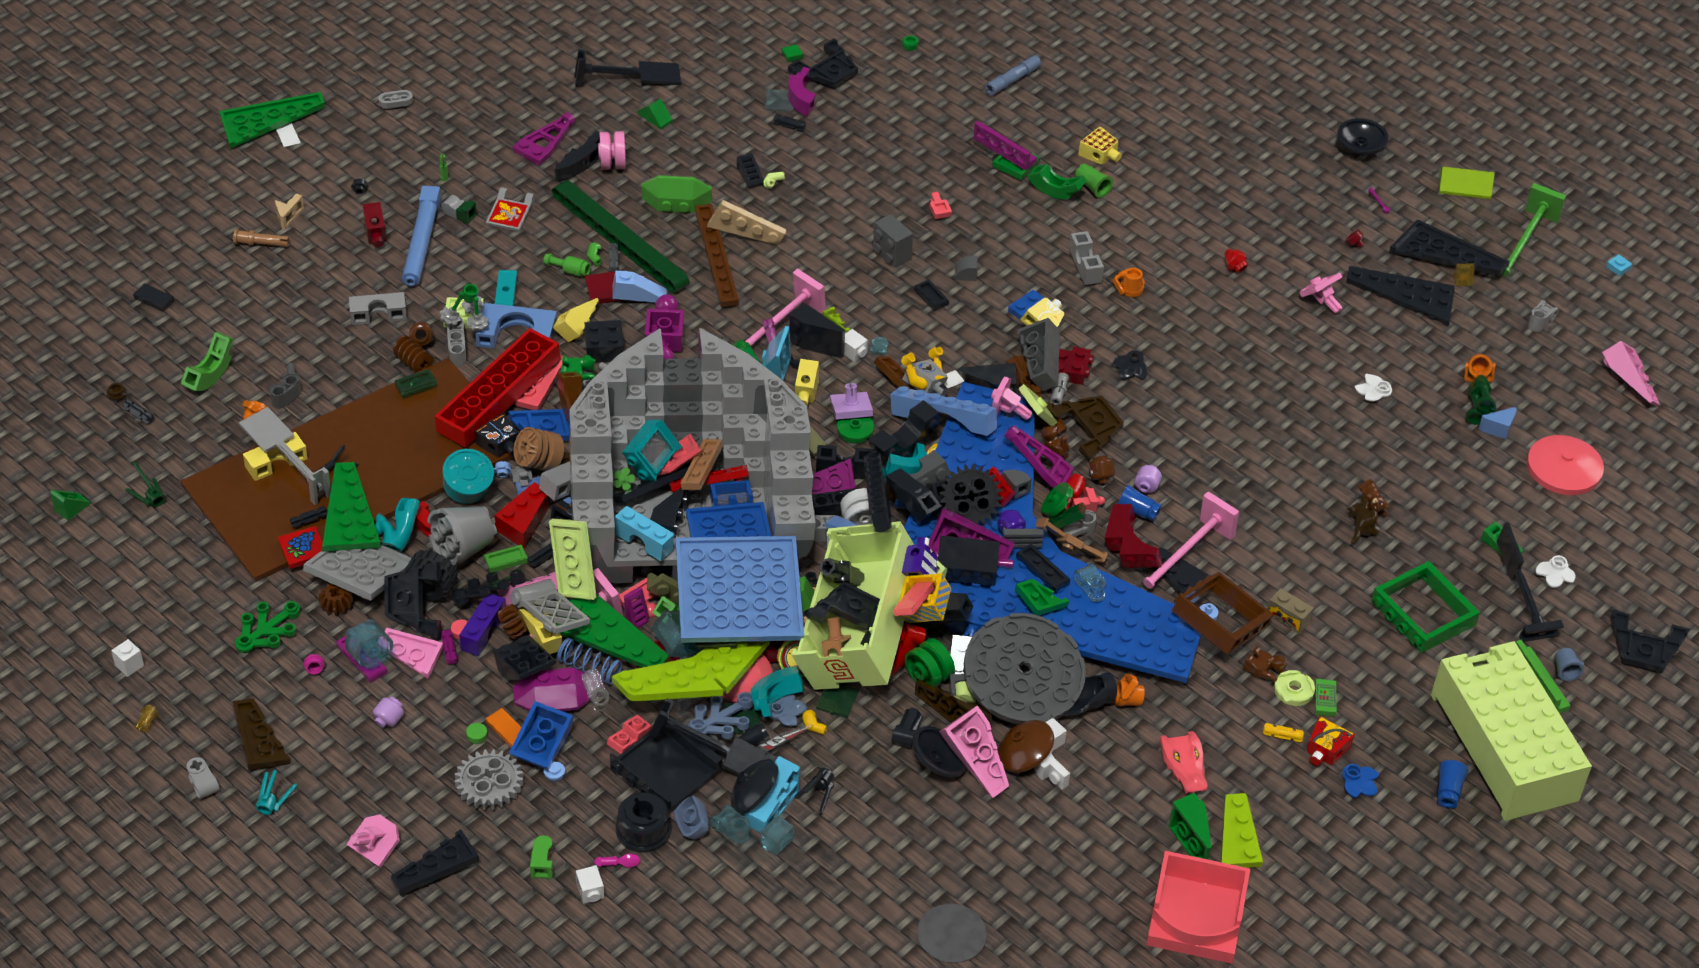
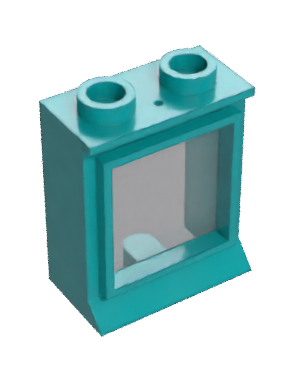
[622,420,683,481]

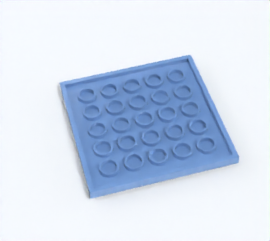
[675,536,804,643]

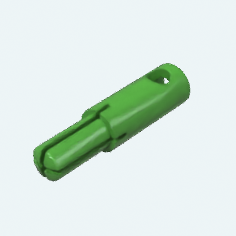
[439,154,448,181]

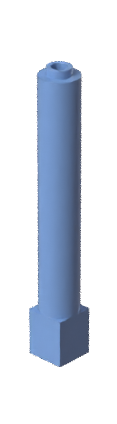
[402,186,441,286]

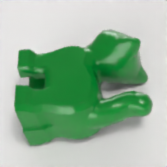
[561,355,596,381]

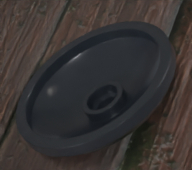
[1337,118,1388,155]
[912,726,967,777]
[731,759,778,814]

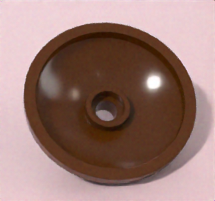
[998,720,1054,773]

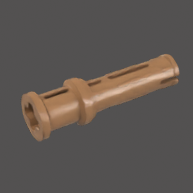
[233,228,289,248]

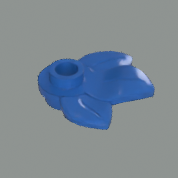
[1342,764,1379,798]

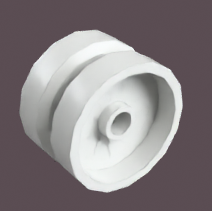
[840,488,873,525]

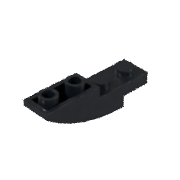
[554,130,600,182]

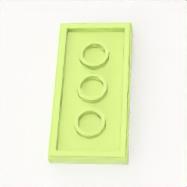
[549,519,597,600]

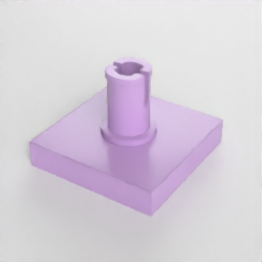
[830,383,873,419]

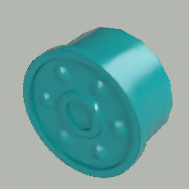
[442,449,494,504]

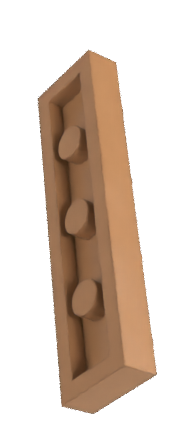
[681,439,723,491]

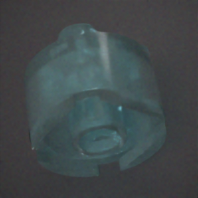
[345,619,393,669]

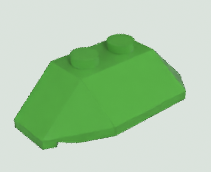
[642,175,712,213]

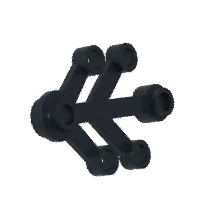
[451,569,526,605]

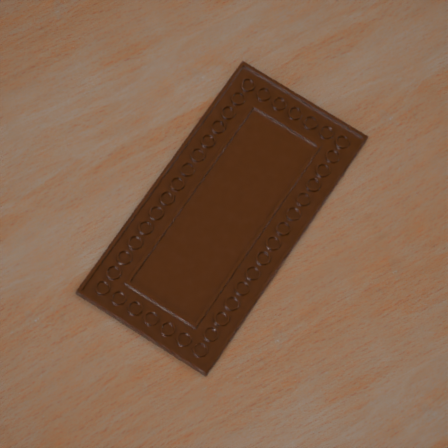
[180,358,514,582]

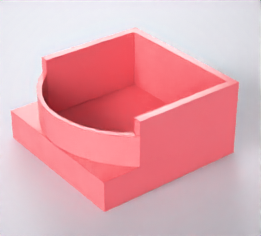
[1146,851,1250,964]

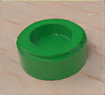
[902,36,919,51]

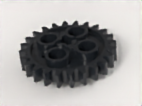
[939,464,1003,525]

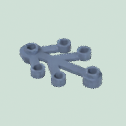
[688,692,753,739]

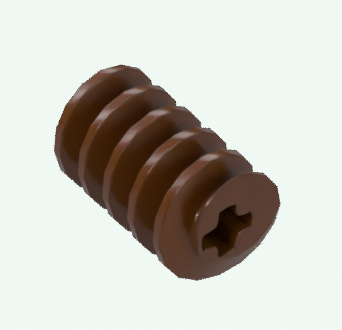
[393,335,434,373]

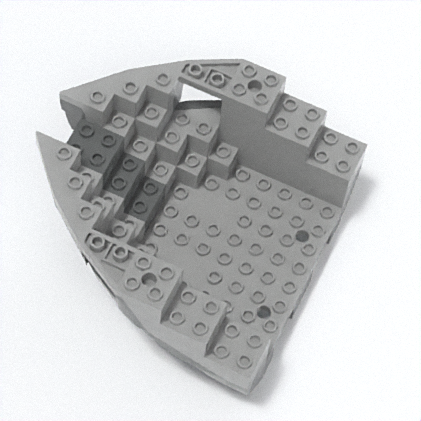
[569,328,816,583]

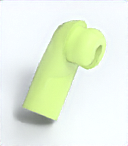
[763,172,785,189]

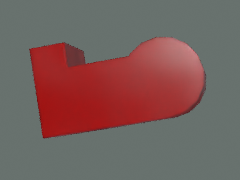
[414,501,432,537]

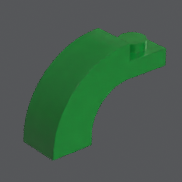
[1027,164,1087,199]

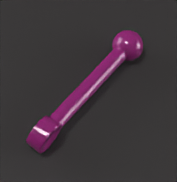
[1368,187,1390,214]

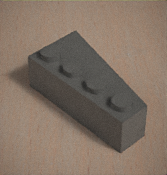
[1017,318,1060,391]

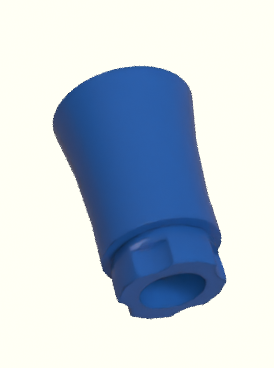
[1118,485,1162,522]
[1437,760,1469,808]

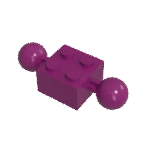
[645,294,684,359]

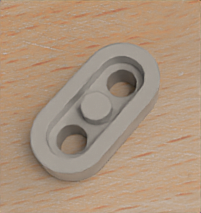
[378,90,413,109]

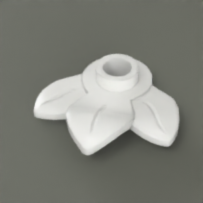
[1355,374,1392,401]
[1535,555,1575,588]

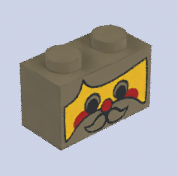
[1268,588,1314,634]

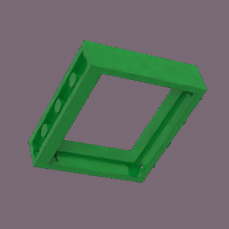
[1371,561,1480,653]

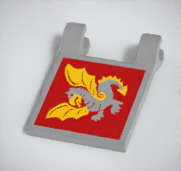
[486,187,535,232]

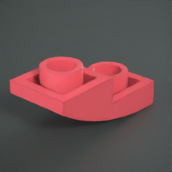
[607,715,652,754]

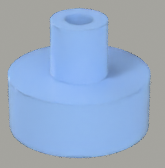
[1199,603,1218,621]

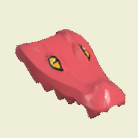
[1159,731,1208,794]

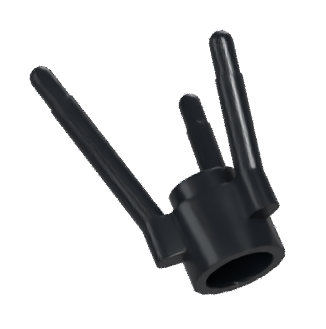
[795,768,834,815]

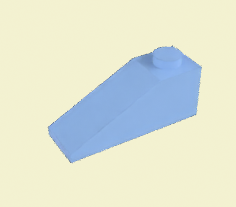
[612,270,667,303]

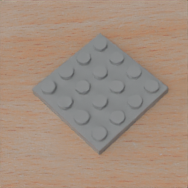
[303,544,411,601]

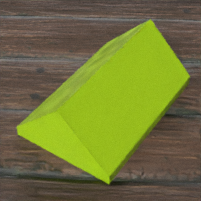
[1439,167,1495,199]

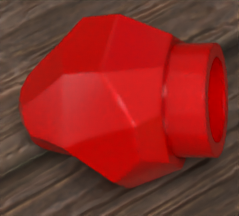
[1225,249,1249,274]

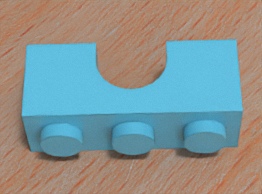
[614,506,674,561]

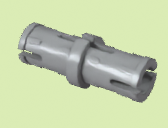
[1050,373,1069,405]

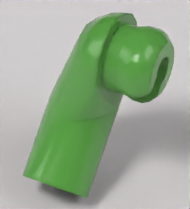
[587,242,602,266]

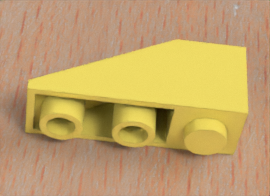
[553,298,599,342]
[519,604,562,654]

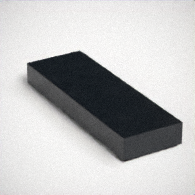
[1016,544,1071,593]

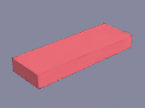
[893,582,935,616]

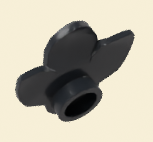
[1112,350,1148,381]

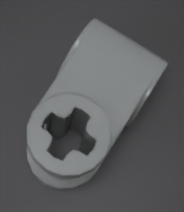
[1528,300,1559,332]
[187,757,220,799]

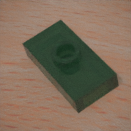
[394,369,437,398]

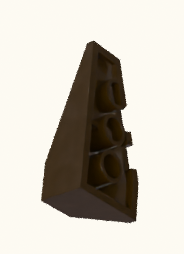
[915,680,992,726]

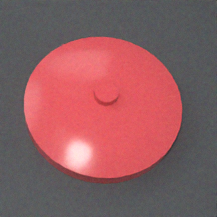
[1527,435,1604,495]

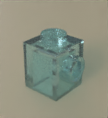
[761,815,794,855]

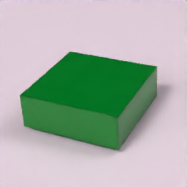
[782,44,803,62]

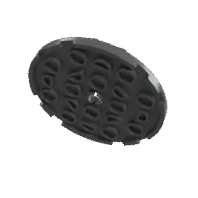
[963,613,1086,724]

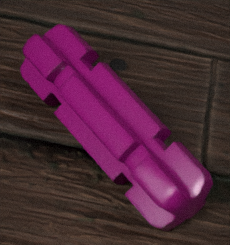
[763,319,777,343]
[441,629,457,665]

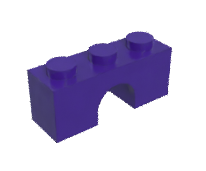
[459,594,506,656]

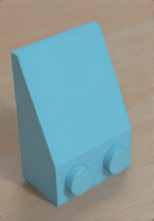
[762,326,791,380]

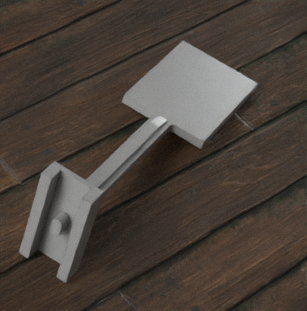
[239,407,331,505]

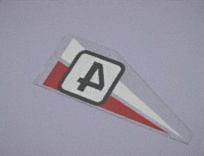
[756,724,814,751]

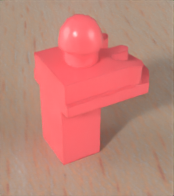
[1072,487,1105,512]

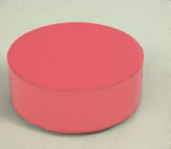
[451,619,468,639]

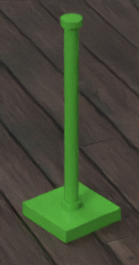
[1501,183,1566,276]

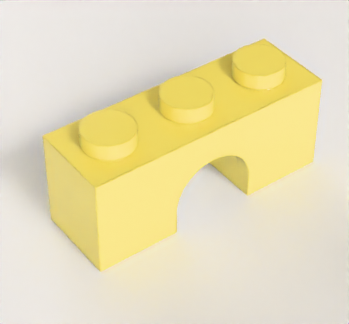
[243,432,308,481]

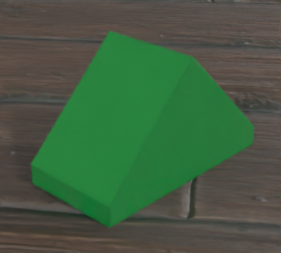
[637,99,673,130]
[50,490,91,521]

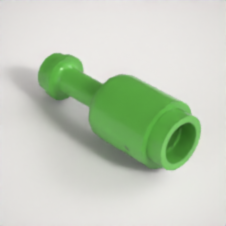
[543,253,591,277]

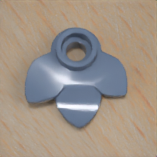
[769,694,808,726]

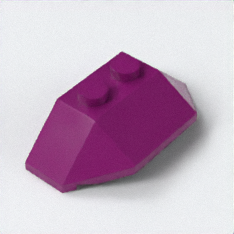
[513,667,597,711]

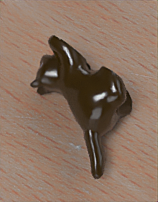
[1347,495,1381,544]

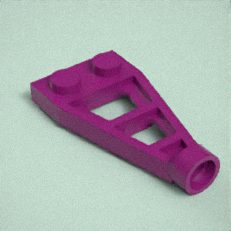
[512,112,575,166]
[1004,425,1074,488]

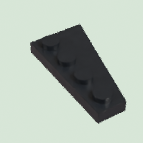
[391,829,479,896]

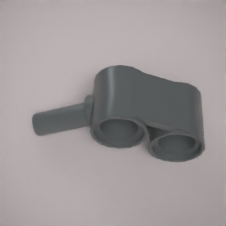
[270,363,301,409]

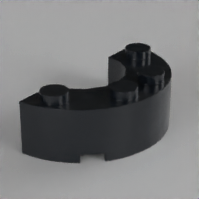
[868,400,939,461]

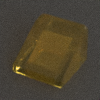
[1453,264,1474,286]

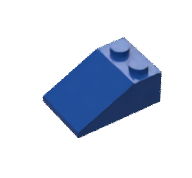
[509,701,573,769]

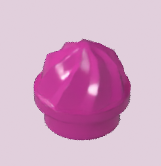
[304,654,325,675]

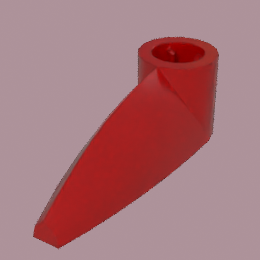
[890,623,926,678]

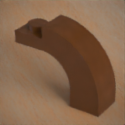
[557,371,582,423]

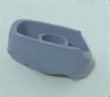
[674,795,709,840]

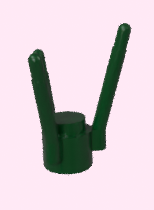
[125,462,166,507]

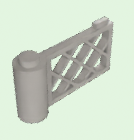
[510,579,590,634]

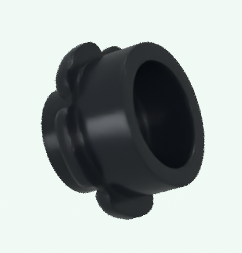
[351,179,368,194]

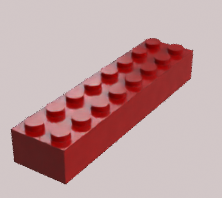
[434,328,560,448]

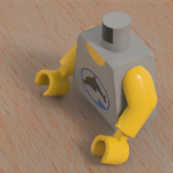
[901,346,949,396]

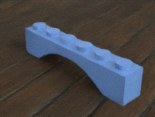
[890,386,997,436]

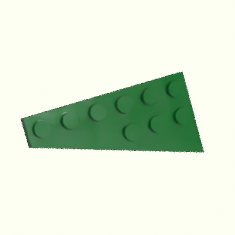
[219,92,325,149]
[321,462,381,552]
[555,594,669,668]

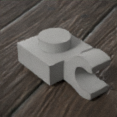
[511,466,533,486]

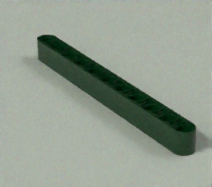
[552,180,690,294]

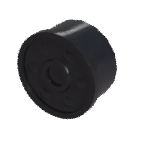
[616,793,671,853]

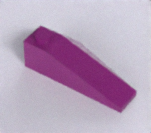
[929,508,1015,559]

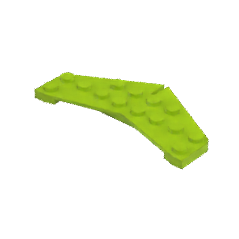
[612,641,770,701]

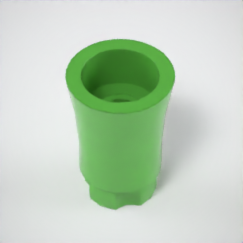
[1075,164,1113,198]

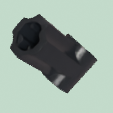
[891,707,923,748]

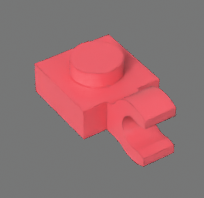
[930,192,952,219]

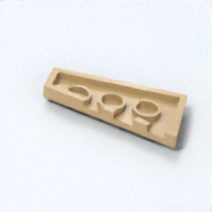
[707,200,786,245]

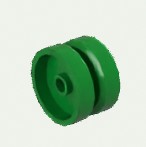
[905,638,955,687]

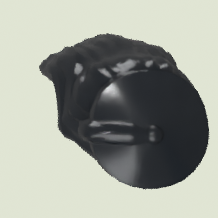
[1063,673,1117,716]

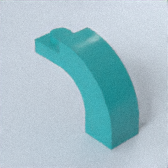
[885,443,927,475]
[750,665,803,717]

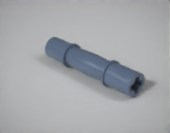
[985,55,1041,96]

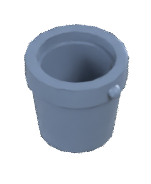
[1555,648,1584,681]

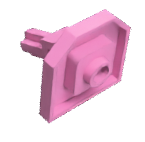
[1299,273,1342,314]
[991,376,1032,420]
[346,814,400,868]

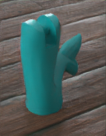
[375,498,420,553]

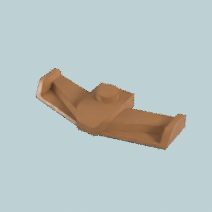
[1036,518,1108,563]

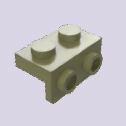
[647,573,679,605]

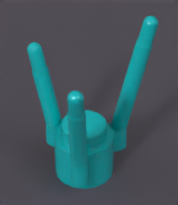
[255,770,297,815]

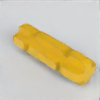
[1263,723,1304,742]

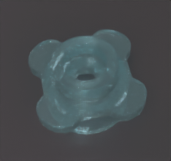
[870,337,889,354]

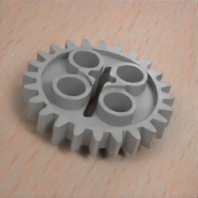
[455,749,523,810]

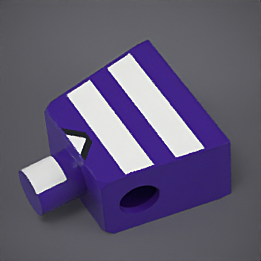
[902,537,937,576]

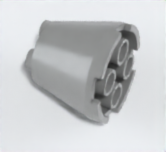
[427,506,497,566]

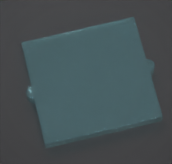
[765,89,794,113]

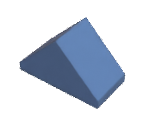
[1479,407,1517,439]

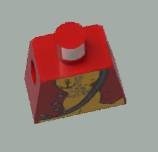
[1307,716,1355,766]

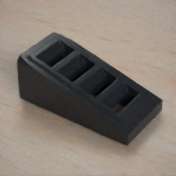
[736,153,764,188]

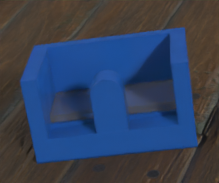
[710,480,753,506]

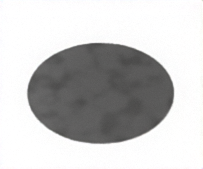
[917,904,987,962]

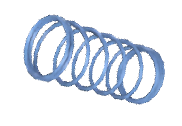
[557,638,622,685]

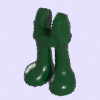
[1466,375,1496,425]

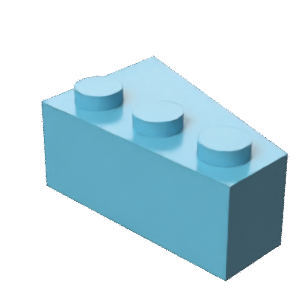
[744,756,800,835]

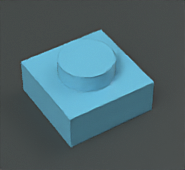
[1606,255,1632,276]

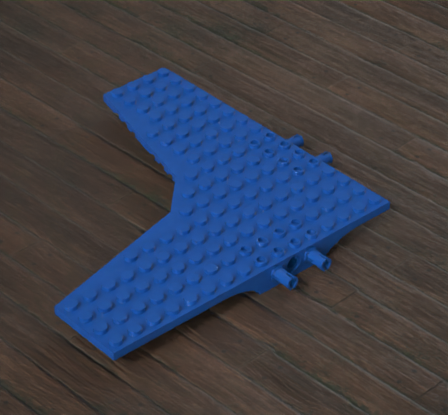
[895,382,1201,683]

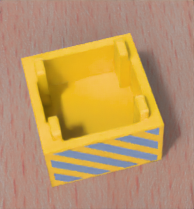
[899,573,951,623]

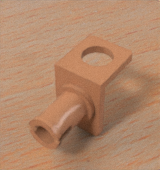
[822,617,851,657]

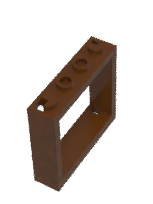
[1172,571,1274,655]

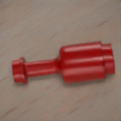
[1062,474,1086,511]

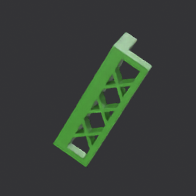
[1516,640,1571,713]

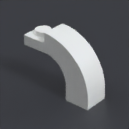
[1034,718,1070,790]

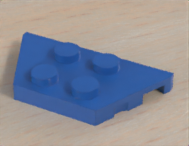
[508,409,570,441]

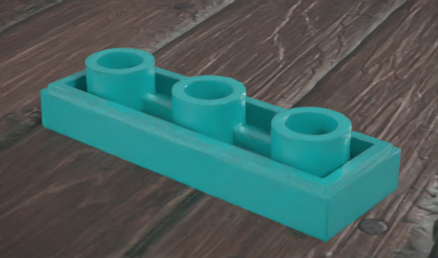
[495,270,517,306]

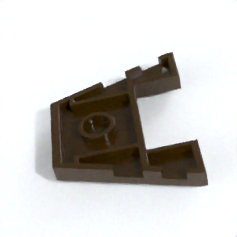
[1047,396,1124,462]

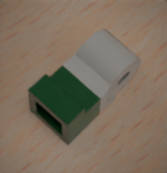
[441,195,477,224]

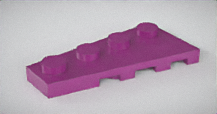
[812,458,855,494]

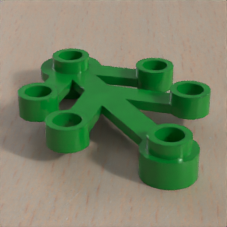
[235,601,301,654]

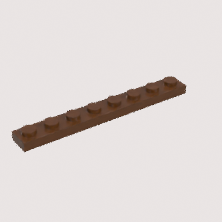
[695,204,739,307]

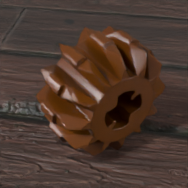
[318,583,353,616]
[498,604,528,639]

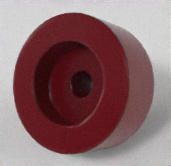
[1345,229,1364,248]

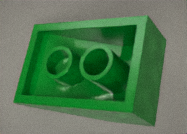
[1168,793,1212,860]

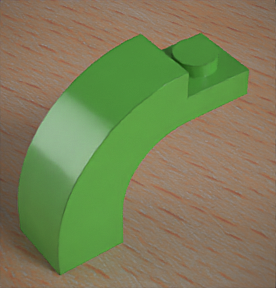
[181,332,234,391]

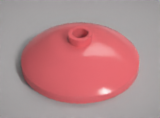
[722,654,773,703]

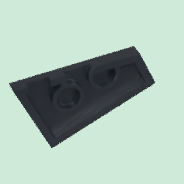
[1153,547,1211,595]

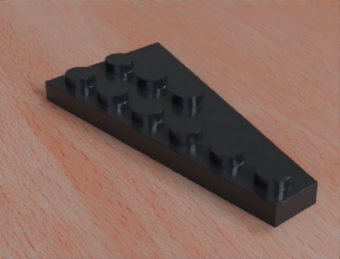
[1389,219,1510,276]
[1346,266,1455,327]

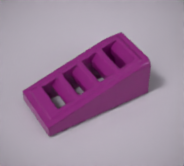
[624,587,649,628]

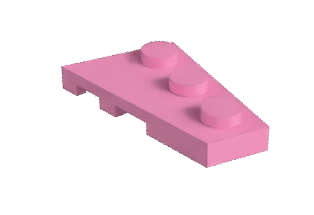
[379,628,444,679]

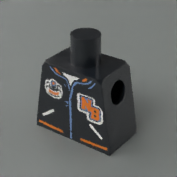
[474,413,519,457]

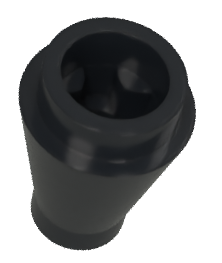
[738,723,770,745]

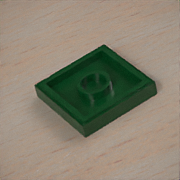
[1046,502,1086,534]

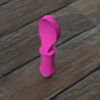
[594,853,640,868]

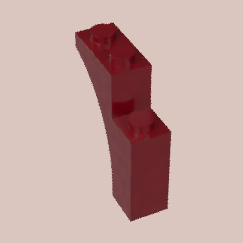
[1105,504,1163,568]

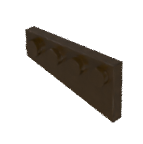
[232,698,291,770]

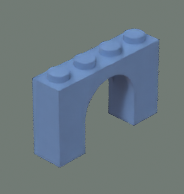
[475,303,557,349]

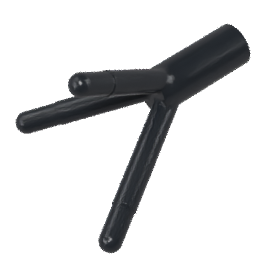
[317,445,359,471]

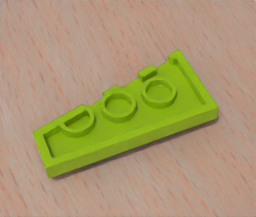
[1221,793,1263,868]

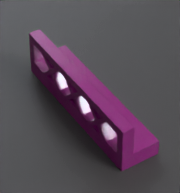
[973,121,1037,170]

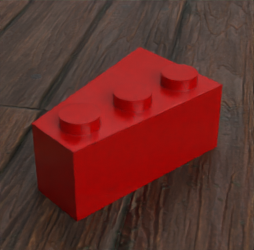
[494,482,550,549]

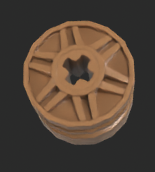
[514,427,564,471]

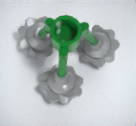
[439,284,489,331]

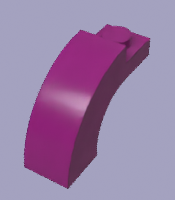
[787,67,816,116]

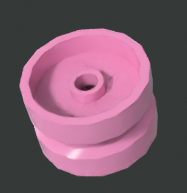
[598,131,626,170]

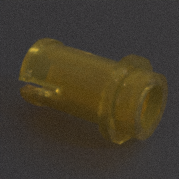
[135,705,157,732]

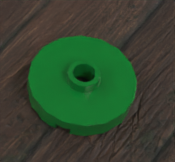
[837,417,874,443]
[1041,482,1073,517]

